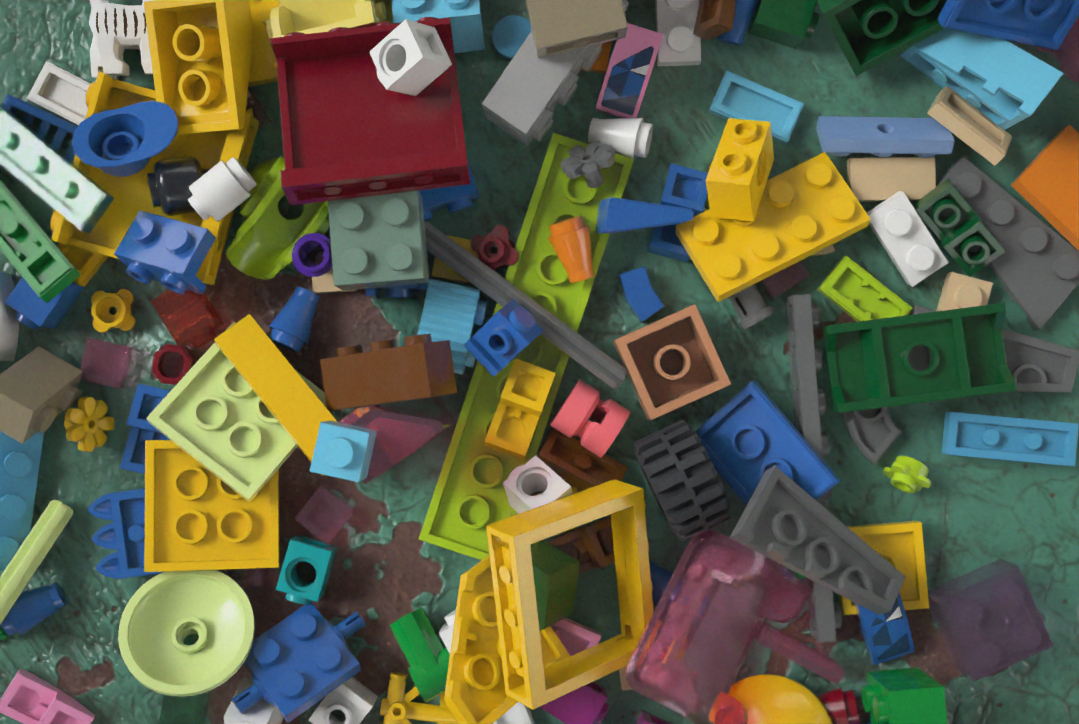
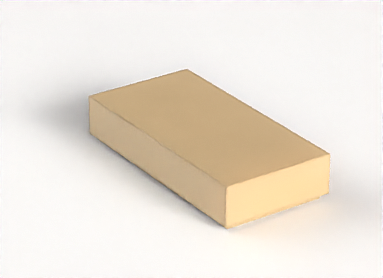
[927,86,1012,166]
[847,157,936,202]

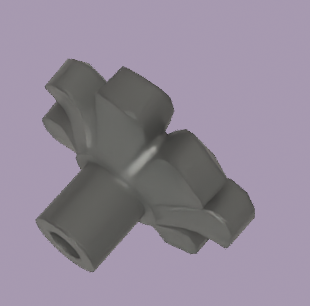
[561,141,615,188]

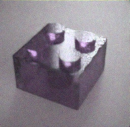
[928,559,1054,682]

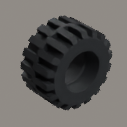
[634,420,731,541]

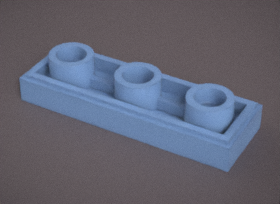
[816,116,955,158]

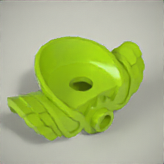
[226,156,330,280]

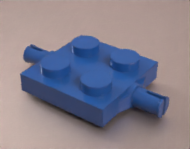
[231,602,366,723]

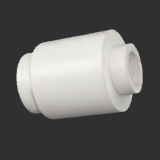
[188,157,257,222]

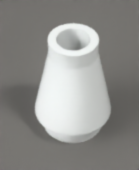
[588,118,653,160]

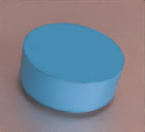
[492,15,532,61]

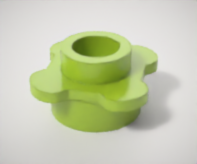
[883,456,931,493]

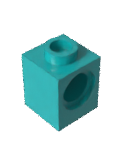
[276,535,338,605]

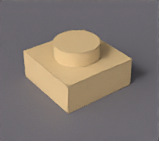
[936,272,993,311]

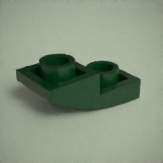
[913,178,1006,277]

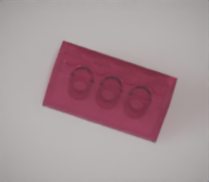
[339,404,457,484]

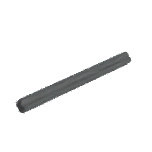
[424,221,628,389]

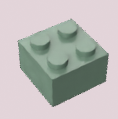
[328,191,429,291]

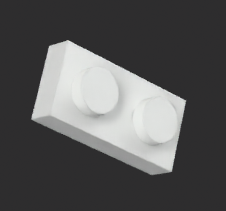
[655,0,701,66]
[867,191,949,287]

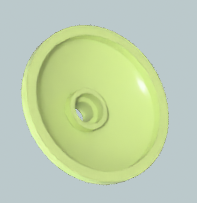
[118,570,255,697]

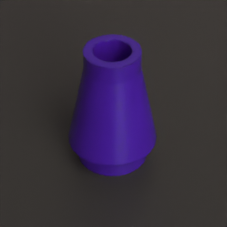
[292,233,333,277]

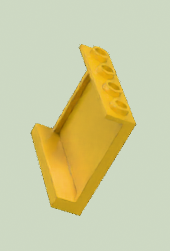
[50,71,259,285]

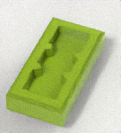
[817,255,913,322]

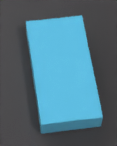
[708,70,804,145]

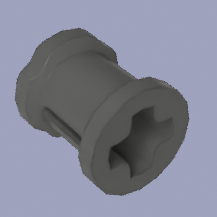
[728,284,775,330]

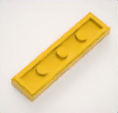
[214,314,337,476]

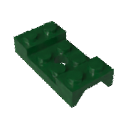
[822,303,1017,413]

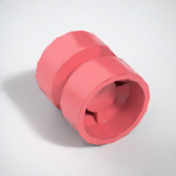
[550,379,631,458]

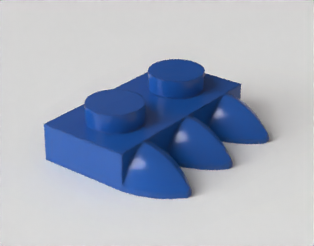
[88,488,165,579]

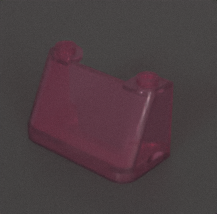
[626,531,811,724]

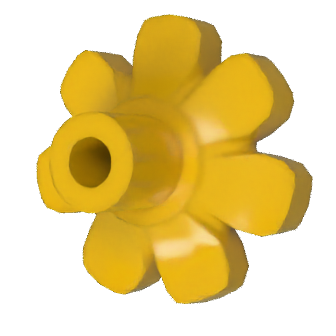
[64,397,114,452]

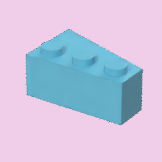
[900,28,1063,130]

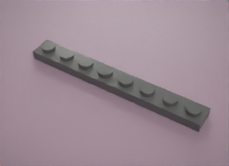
[785,294,842,643]

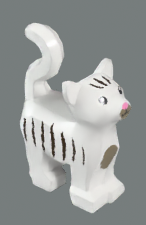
[89,0,153,80]

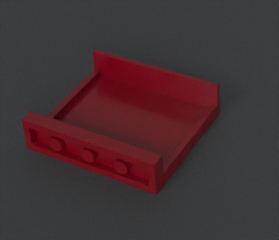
[270,17,470,206]

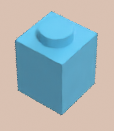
[310,421,377,482]

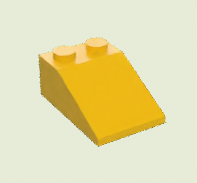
[144,0,254,135]

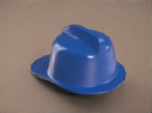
[72,101,179,177]

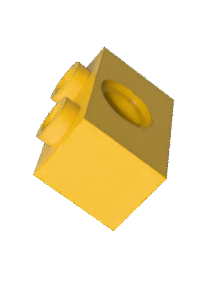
[705,118,774,222]

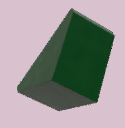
[530,540,580,631]

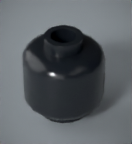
[147,156,210,216]

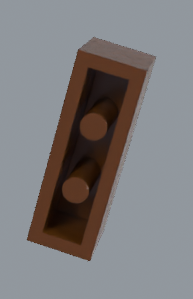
[320,334,457,411]

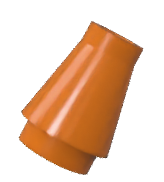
[548,216,595,283]

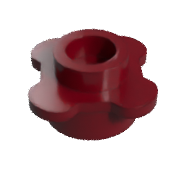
[471,225,519,272]

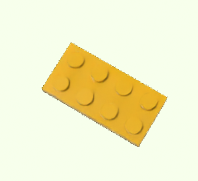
[675,152,871,302]

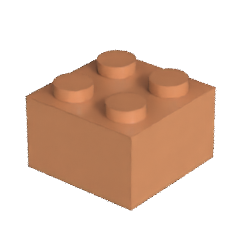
[612,304,731,420]

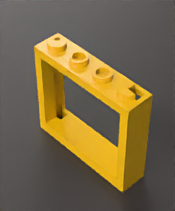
[486,479,657,710]

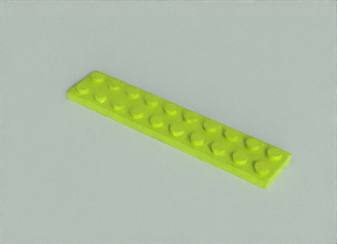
[419,133,634,560]

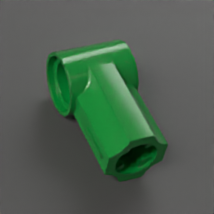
[390,607,450,702]

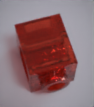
[150,290,224,349]

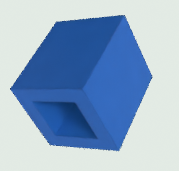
[5,277,84,330]

